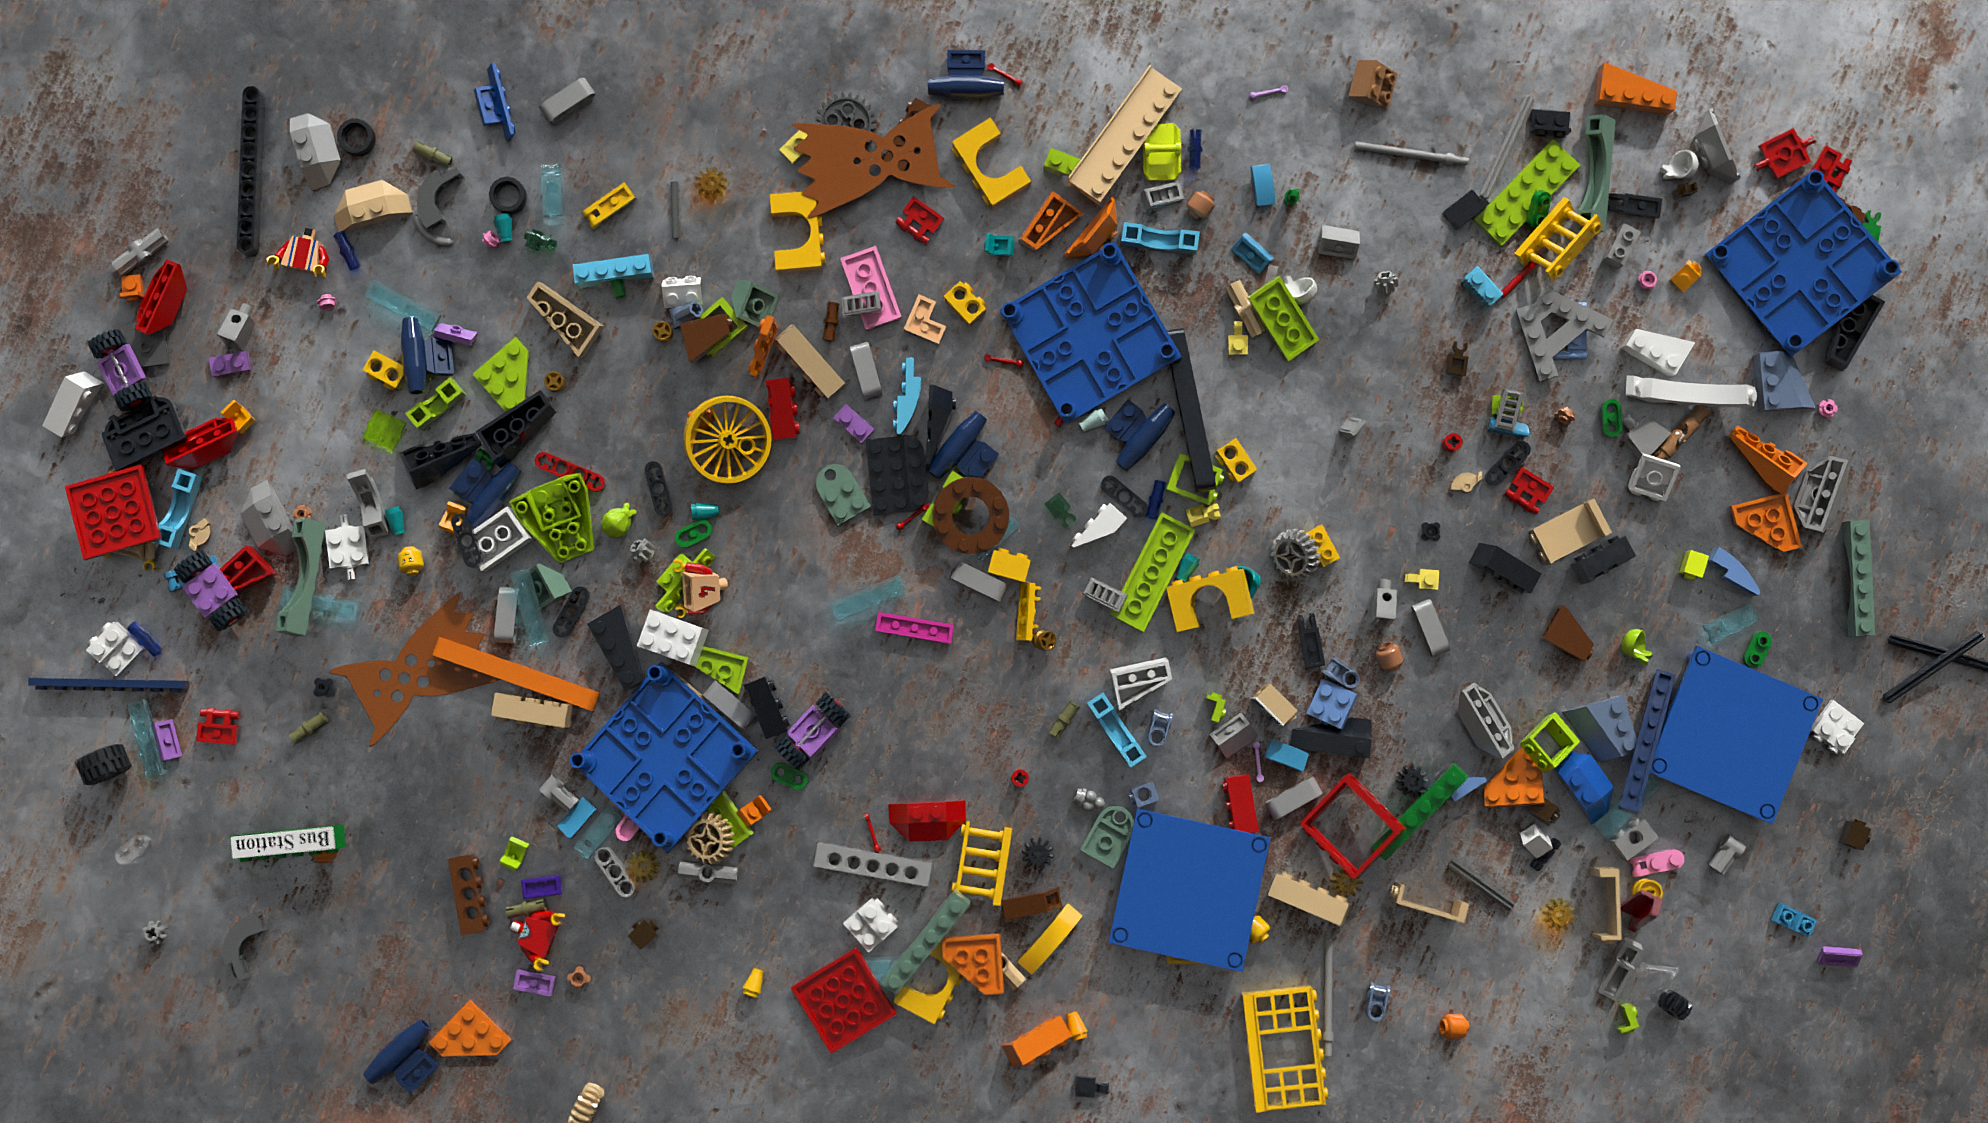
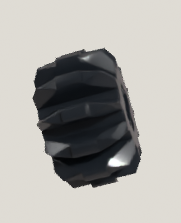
[1395,764,1429,797]
[1021,837,1054,870]
[1658,989,1693,1020]

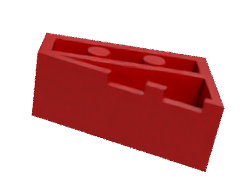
[765,378,800,442]
[220,545,278,593]

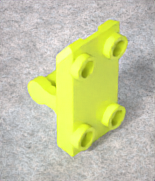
[1143,123,1181,181]

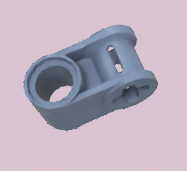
[1321,656,1360,689]
[1147,709,1173,747]
[1365,982,1390,1021]

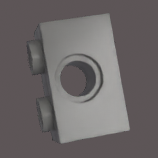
[1601,223,1641,269]
[1610,818,1659,861]

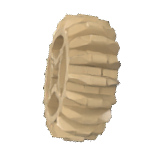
[683,812,735,864]
[567,1083,604,1123]

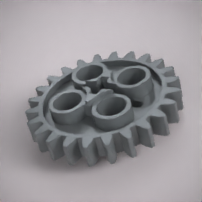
[815,92,877,144]

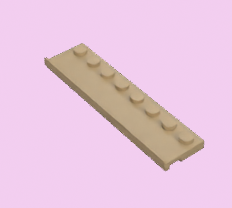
[1067,66,1182,205]

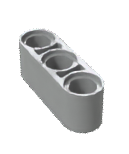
[539,78,595,124]
[850,342,883,399]
[950,561,1008,602]
[494,587,521,644]
[1411,599,1450,658]
[703,680,757,730]
[1265,776,1323,820]
[595,847,637,897]

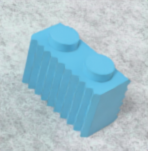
[1461,266,1503,309]

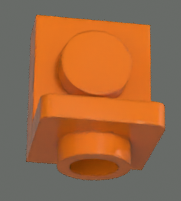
[119,274,144,302]
[736,795,771,828]

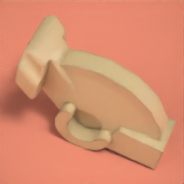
[1451,472,1482,493]
[189,518,211,552]

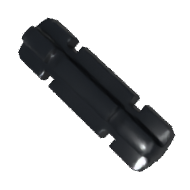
[1530,838,1561,871]

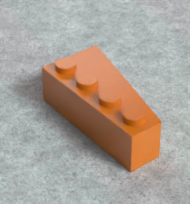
[1594,62,1677,115]

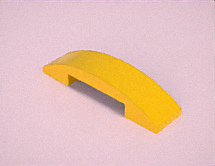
[1017,903,1082,975]

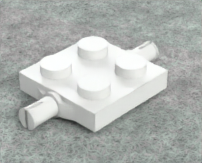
[325,514,370,580]

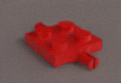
[1754,128,1816,180]

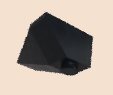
[926,384,956,470]
[399,433,482,490]
[1290,717,1372,758]

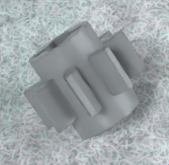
[1374,271,1399,295]
[630,538,654,563]
[142,921,167,944]

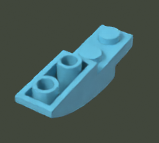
[893,358,922,436]

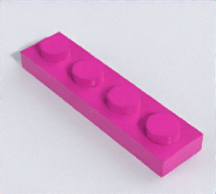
[875,612,954,644]

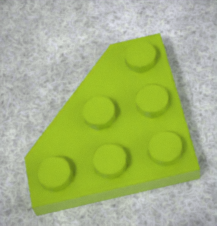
[473,337,530,412]

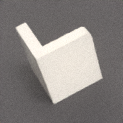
[1520,823,1553,858]

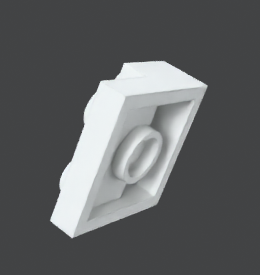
[1628,453,1680,501]
[86,622,145,677]
[1810,700,1864,755]
[843,897,898,953]

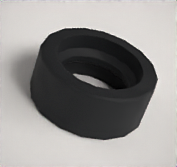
[337,118,376,156]
[489,176,527,215]

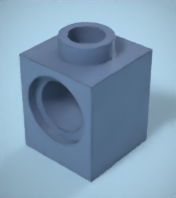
[1129,781,1160,808]

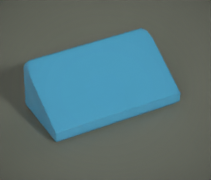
[1231,233,1274,274]
[1488,417,1529,439]
[557,797,597,839]

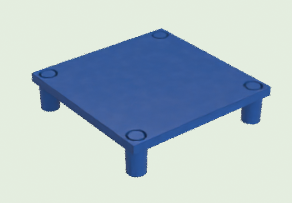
[1705,169,1902,357]
[1000,242,1182,425]
[1650,646,1823,824]
[570,662,759,853]
[1108,808,1270,972]

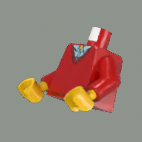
[510,910,565,972]

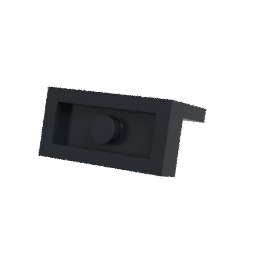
[1443,190,1490,230]

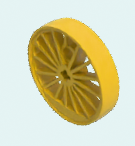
[683,395,771,483]

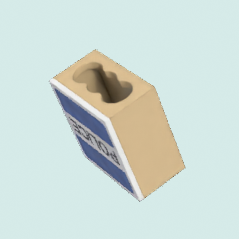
[1251,683,1298,726]

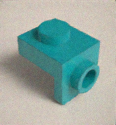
[984,234,1015,256]

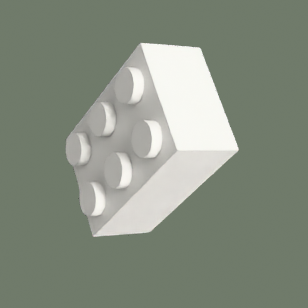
[462,506,533,572]
[637,610,709,666]

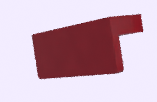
[1621,890,1663,932]

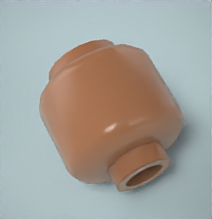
[1187,190,1215,220]
[1375,642,1404,672]

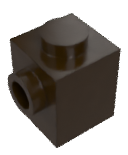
[1528,797,1560,827]
[1839,819,1871,850]
[627,918,660,950]

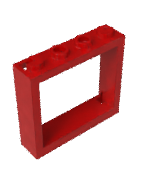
[1299,774,1406,879]

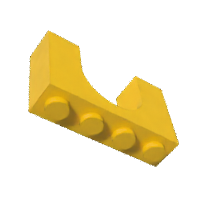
[951,117,1031,209]
[770,192,826,273]
[1166,566,1255,632]
[893,940,963,1024]

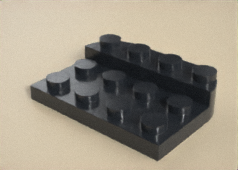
[102,396,188,471]
[865,435,929,516]

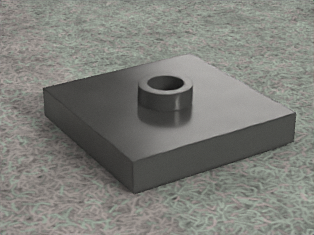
[125,328,170,368]

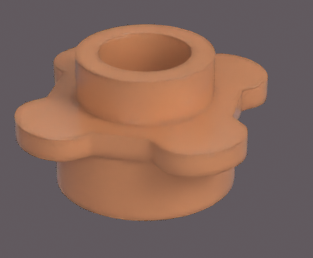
[1554,407,1575,425]
[567,966,591,990]

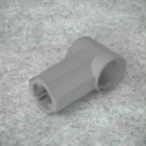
[539,774,579,813]
[1709,834,1746,875]

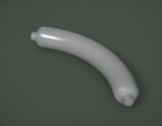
[413,215,453,246]

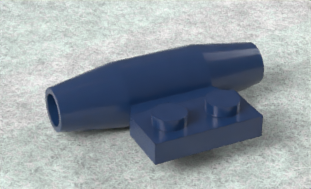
[928,50,1004,99]
[401,317,454,395]
[1104,399,1176,471]
[928,410,999,480]
[449,458,522,530]
[363,1019,439,1094]

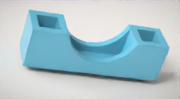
[1120,222,1200,255]
[573,254,654,289]
[153,469,203,549]
[1086,693,1147,768]

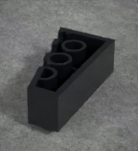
[1825,295,1885,372]
[476,390,557,468]
[587,605,644,691]

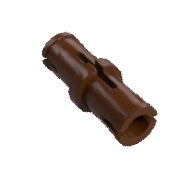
[822,302,840,342]

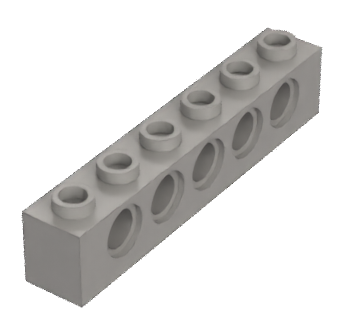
[814,842,932,889]

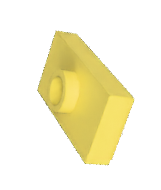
[779,130,807,164]

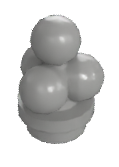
[1073,788,1105,812]

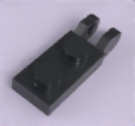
[1607,193,1663,219]
[1297,613,1325,669]

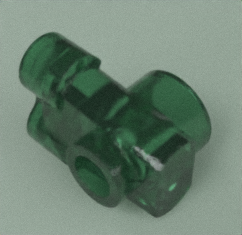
[524,229,557,251]

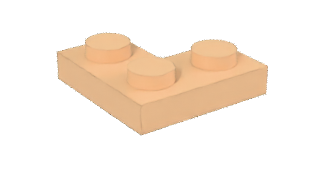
[904,294,946,345]

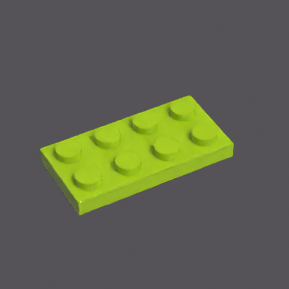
[1247,276,1319,361]

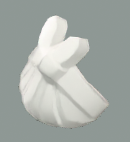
[1659,150,1699,179]
[1284,276,1318,305]

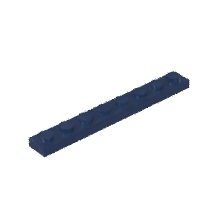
[1618,669,1676,815]
[28,678,189,692]

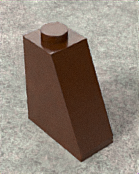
[680,313,734,364]
[1540,605,1594,662]
[1001,887,1062,920]

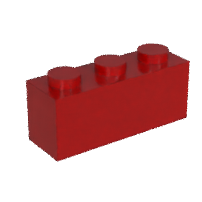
[1222,774,1259,833]

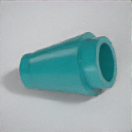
[493,214,512,242]
[691,502,719,521]
[384,506,405,535]
[1176,552,1200,582]

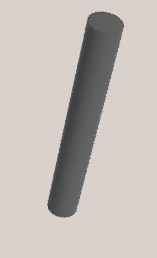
[670,181,680,239]

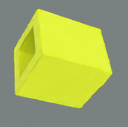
[1679,550,1709,581]

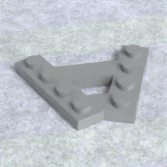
[1516,287,1613,382]

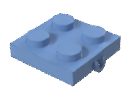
[1306,679,1358,730]

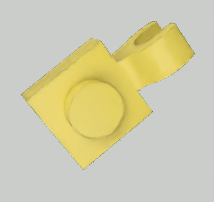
[1228,321,1248,355]
[1185,504,1221,527]
[1405,569,1439,590]

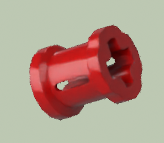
[1442,433,1462,452]
[1011,769,1029,787]

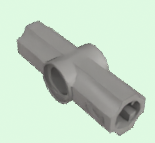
[111,228,169,276]
[678,861,738,884]

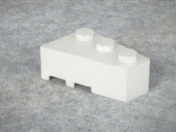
[1621,329,1695,378]

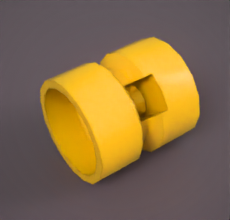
[1631,878,1663,898]

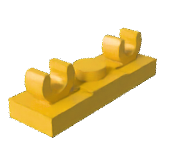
[1016,583,1041,641]

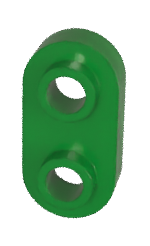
[1526,190,1552,229]
[1601,399,1623,438]
[675,520,712,548]
[1743,631,1772,668]
[771,763,808,790]

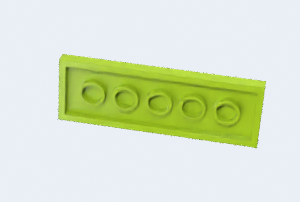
[1473,139,1580,247]
[1110,512,1196,632]

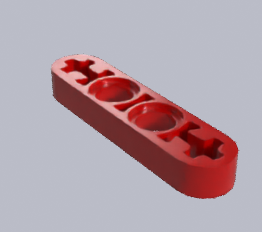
[535,452,606,492]

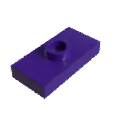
[521,875,563,899]

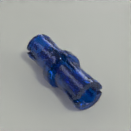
[1188,129,1203,169]
[333,231,361,270]
[1146,480,1167,520]
[126,621,163,657]

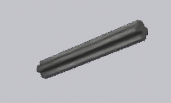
[1447,859,1515,910]

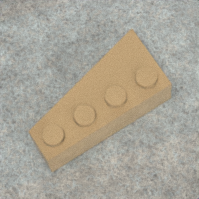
[527,282,605,358]
[774,324,845,398]
[491,693,574,731]
[1268,872,1352,926]

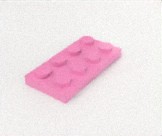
[840,246,902,331]

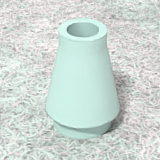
[1079,407,1108,432]

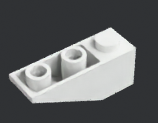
[1071,503,1127,548]

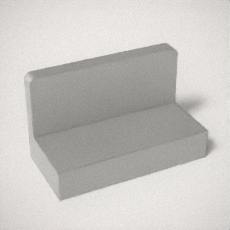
[1318,225,1360,260]
[1210,713,1257,758]

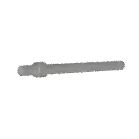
[1354,142,1469,166]
[1322,938,1334,1056]

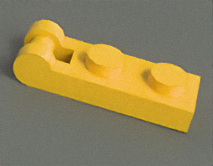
[582,182,636,229]

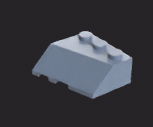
[1752,351,1816,413]
[1563,695,1637,762]

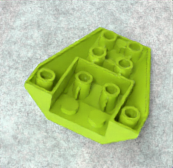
[510,473,594,564]

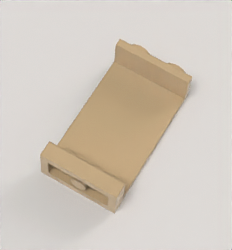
[1529,499,1612,565]
[1590,867,1621,944]
[1389,882,1469,923]

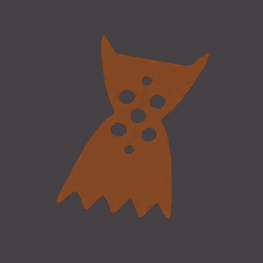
[792,104,955,218]
[329,593,501,746]

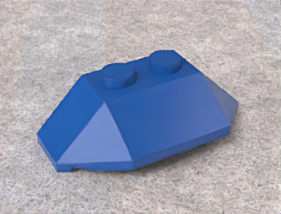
[1550,752,1614,824]

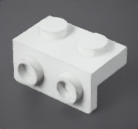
[662,276,703,308]

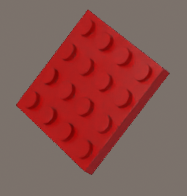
[65,465,162,561]
[790,947,897,1054]

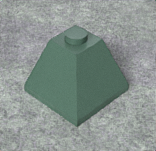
[731,279,779,328]
[517,564,572,613]

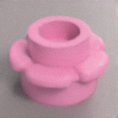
[482,231,500,248]
[1638,271,1657,289]
[317,294,336,311]
[1818,399,1838,418]

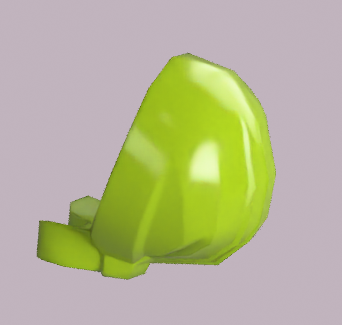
[601,503,636,538]
[1621,629,1653,665]

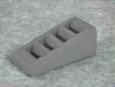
[1141,181,1184,211]
[841,291,881,317]
[1495,388,1523,431]
[1338,417,1366,440]
[1083,578,1128,613]

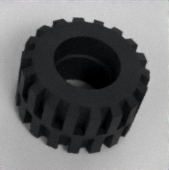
[75,744,132,785]

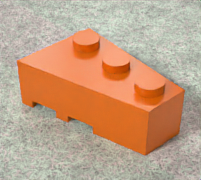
[1018,192,1084,252]
[1001,1015,1071,1067]

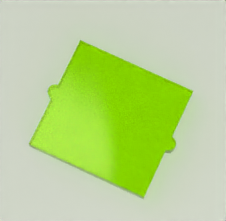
[363,409,407,451]

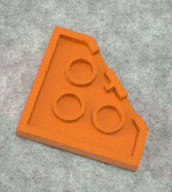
[748,315,779,379]
[1730,492,1802,552]
[1484,748,1545,808]
[942,934,1004,995]
[429,1000,512,1056]

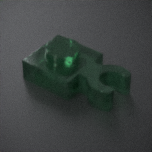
[1044,492,1076,528]

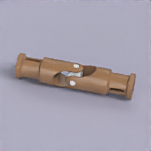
[1651,405,1711,460]

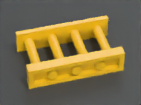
[1514,197,1603,283]
[951,821,1012,906]

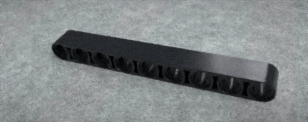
[237,86,265,257]
[1167,328,1216,493]

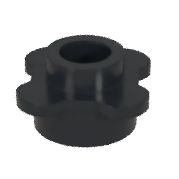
[1421,522,1441,541]
[313,678,333,697]

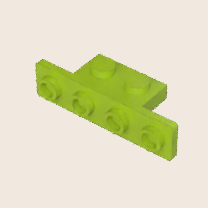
[655,548,716,615]

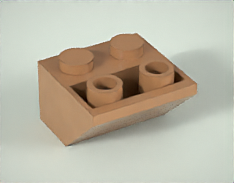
[1349,60,1398,110]

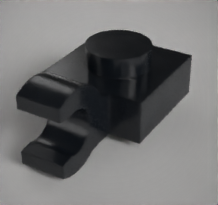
[1075,1076,1109,1098]

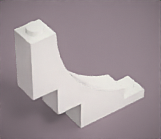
[1626,375,1757,408]

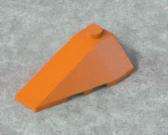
[1729,426,1808,494]

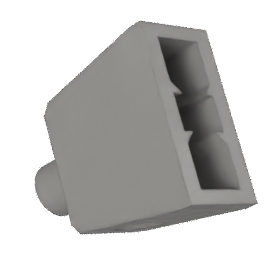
[217,303,255,351]
[1622,414,1671,459]
[1370,579,1397,626]

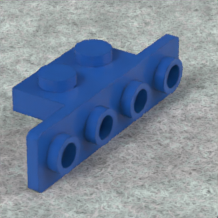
[474,63,515,141]

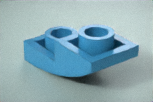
[1250,164,1275,206]
[1264,739,1309,772]
[1771,902,1817,938]

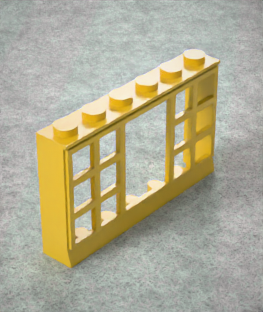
[1241,985,1328,1113]

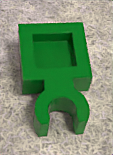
[1862,210,1882,242]

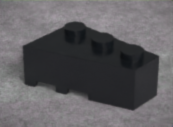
[1570,535,1636,584]
[1469,543,1542,594]
[743,677,791,739]

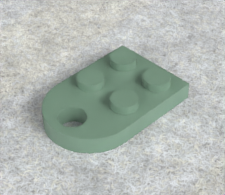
[816,464,871,526]
[1080,806,1134,869]

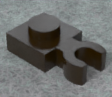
[1672,182,1698,199]
[1446,341,1469,376]

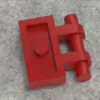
[1809,145,1853,193]
[895,196,944,245]
[1504,467,1554,515]
[196,708,240,745]

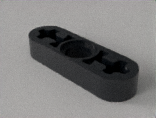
[1485,441,1531,486]
[645,461,673,516]
[1101,475,1148,518]
[451,513,483,568]
[553,586,590,638]

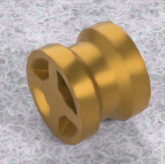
[652,321,673,342]
[544,372,566,392]
[1032,630,1057,650]

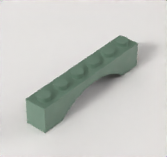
[1576,114,1616,233]
[275,518,325,637]
[1842,520,1875,637]
[881,889,970,995]

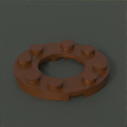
[932,477,1009,554]

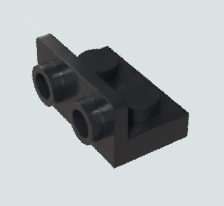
[1529,109,1571,138]

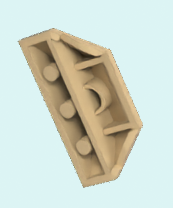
[334,180,413,234]

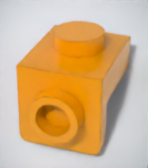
[1670,260,1702,292]
[221,400,256,434]
[439,501,466,535]

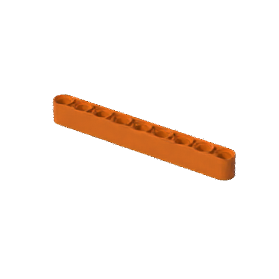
[432,637,600,711]

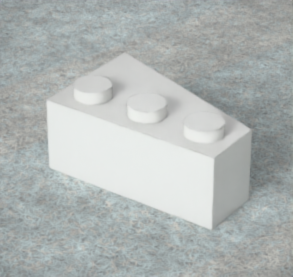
[42,371,104,437]
[1110,657,1172,710]

